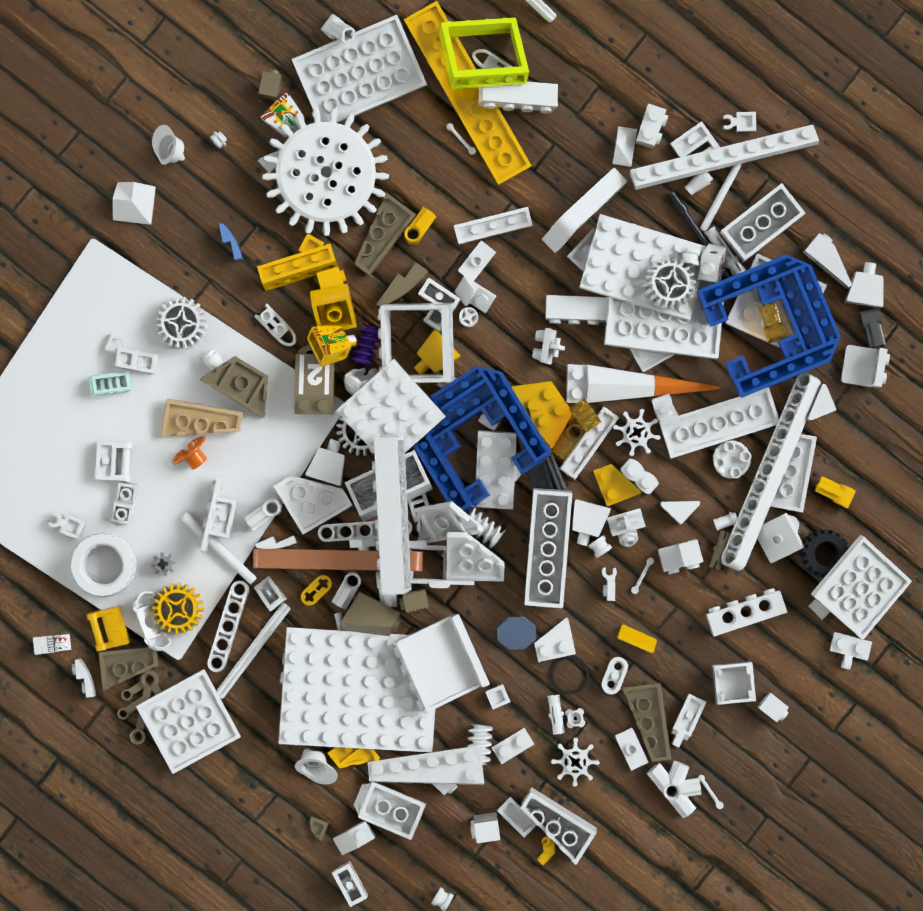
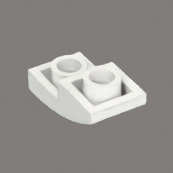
[111,481,138,525]
[72,659,96,698]

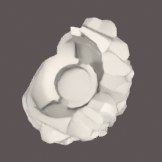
[344,368,378,396]

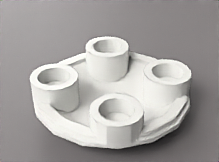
[713,441,751,478]

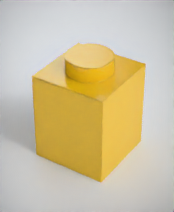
[316,266,347,289]

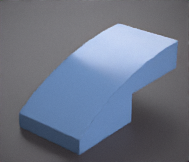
[219,223,243,262]

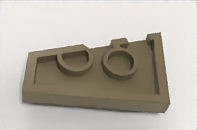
[99,647,159,691]

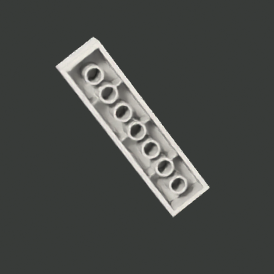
[371,435,411,595]

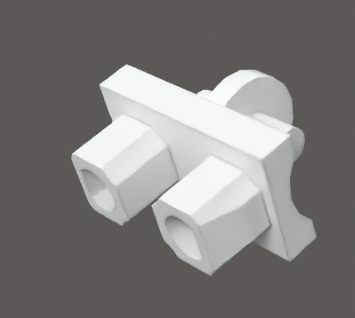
[532,328,565,365]
[607,508,646,536]

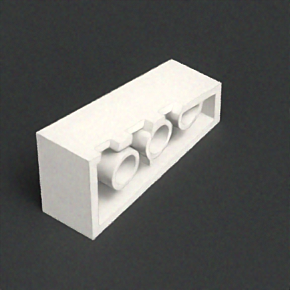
[520,787,597,865]

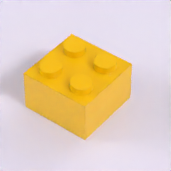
[310,283,357,330]

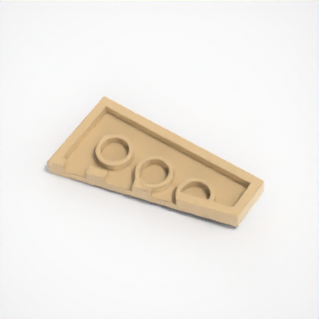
[161,399,243,437]

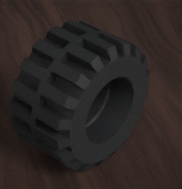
[800,530,849,578]

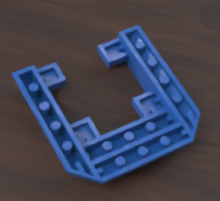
[697,255,841,398]
[413,366,552,512]

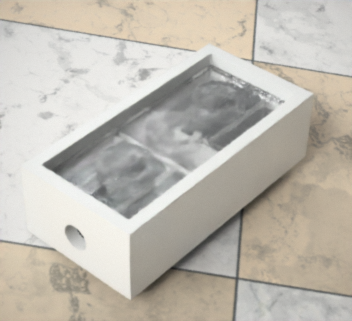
[345,450,433,522]

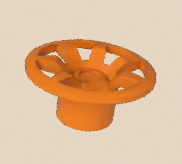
[172,436,207,470]

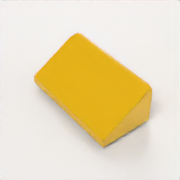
[617,625,657,653]

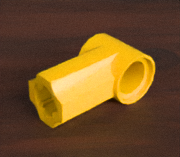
[405,207,436,245]
[815,476,856,508]

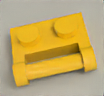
[86,606,130,651]

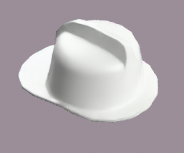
[152,125,185,165]
[295,749,338,784]

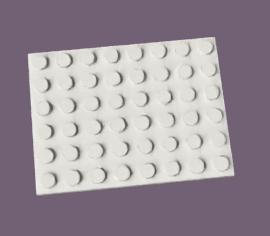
[278,627,435,752]

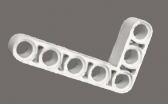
[542,168,628,253]

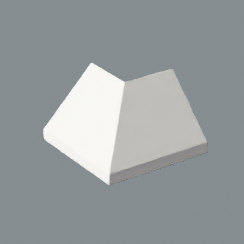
[113,182,156,225]

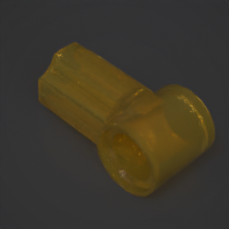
[759,302,788,343]
[552,424,583,460]

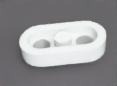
[601,657,628,694]

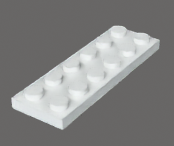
[659,387,779,459]

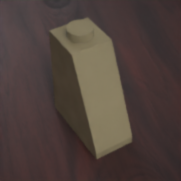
[340,592,401,636]

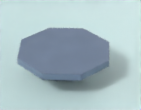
[497,617,536,650]

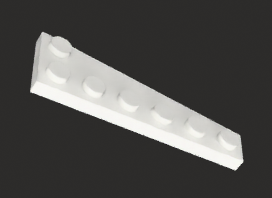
[368,746,484,785]

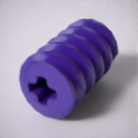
[349,323,381,365]

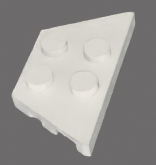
[417,501,483,543]

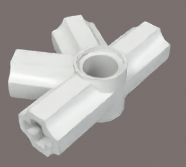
[647,761,701,819]

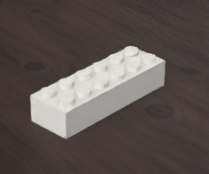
[524,488,572,608]

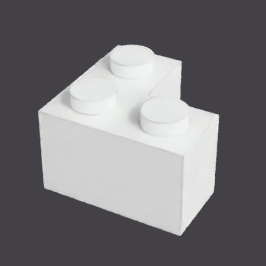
[418,278,461,333]
[657,539,703,574]

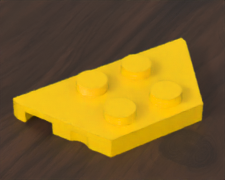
[512,381,573,449]

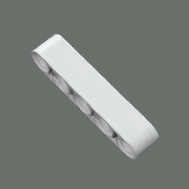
[318,521,412,542]
[208,581,249,672]

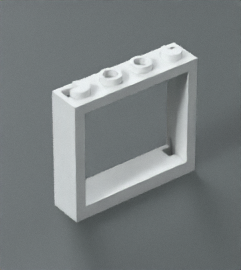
[378,303,454,382]

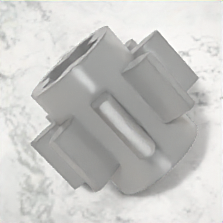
[151,552,176,576]

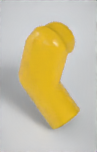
[537,836,556,866]

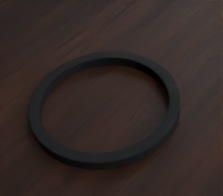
[550,655,589,694]

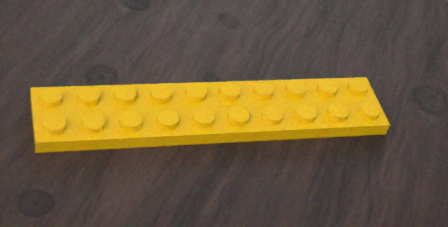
[404,1,532,186]

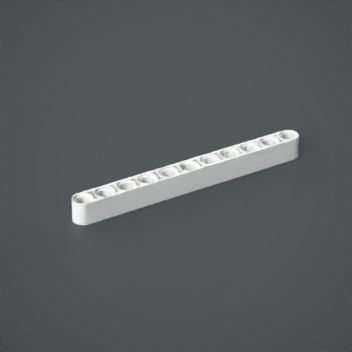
[721,372,821,571]

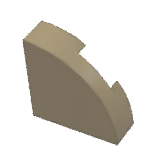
[310,816,329,841]

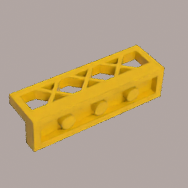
[257,244,338,291]

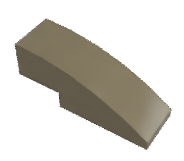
[376,262,429,308]

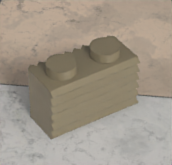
[399,589,429,613]

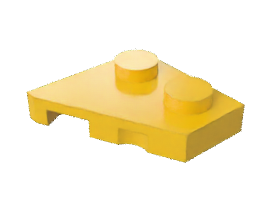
[593,464,641,506]
[327,747,380,768]

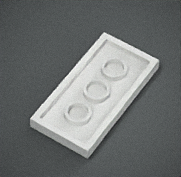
[476,430,517,509]

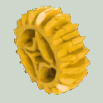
[152,583,204,635]

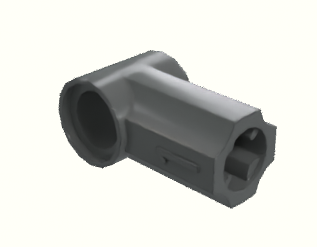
[859,307,886,348]

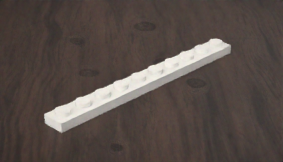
[630,125,819,190]

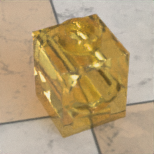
[569,398,602,433]

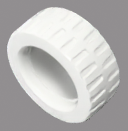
[70,533,137,597]

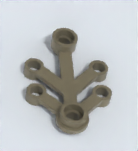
[117,670,162,744]

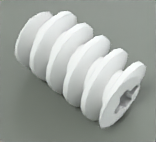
[469,508,505,548]
[467,724,493,765]

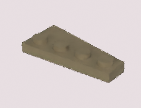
[354,192,417,276]
[622,682,672,762]

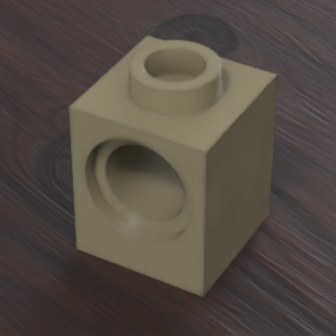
[258,69,283,100]

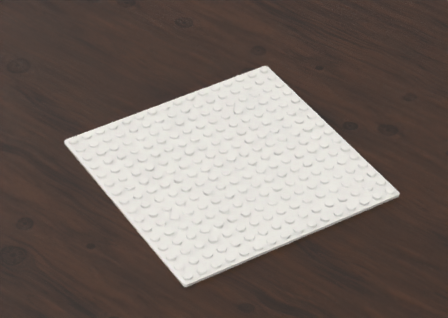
[0,239,345,660]

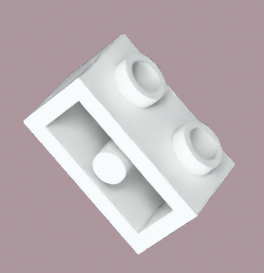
[635,104,668,149]

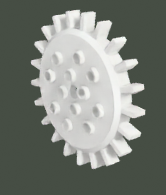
[262,109,389,236]

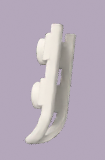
[472,49,512,69]
[254,304,297,347]

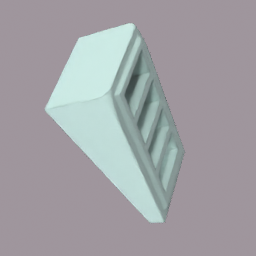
[89,371,131,396]

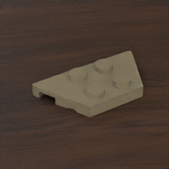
[200,356,268,418]

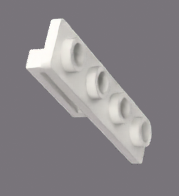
[198,476,237,554]

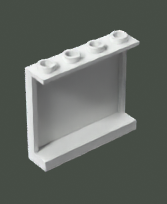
[393,614,490,714]

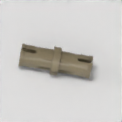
[709,530,731,570]

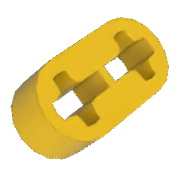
[301,575,332,606]

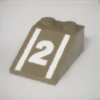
[294,354,334,415]

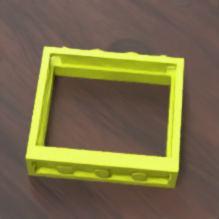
[439,18,529,89]

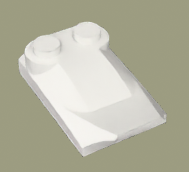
[354,781,426,840]

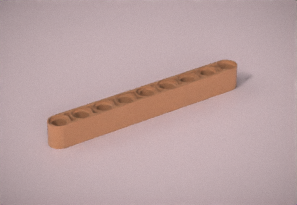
[253,549,423,571]

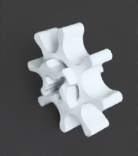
[613,409,660,456]
[551,737,600,786]

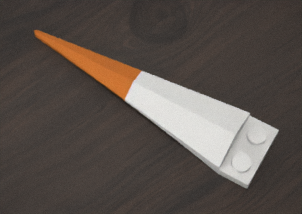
[566,364,721,404]

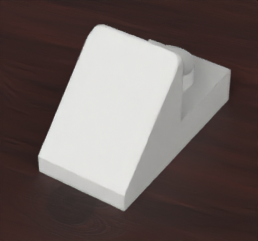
[454,275,496,313]

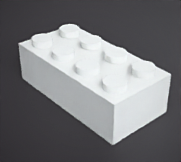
[719,183,805,263]

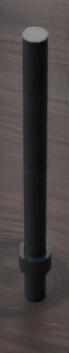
[668,192,732,279]

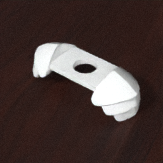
[133,591,171,651]

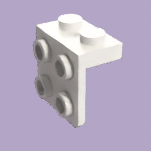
[841,345,890,388]

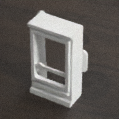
[409,541,474,588]

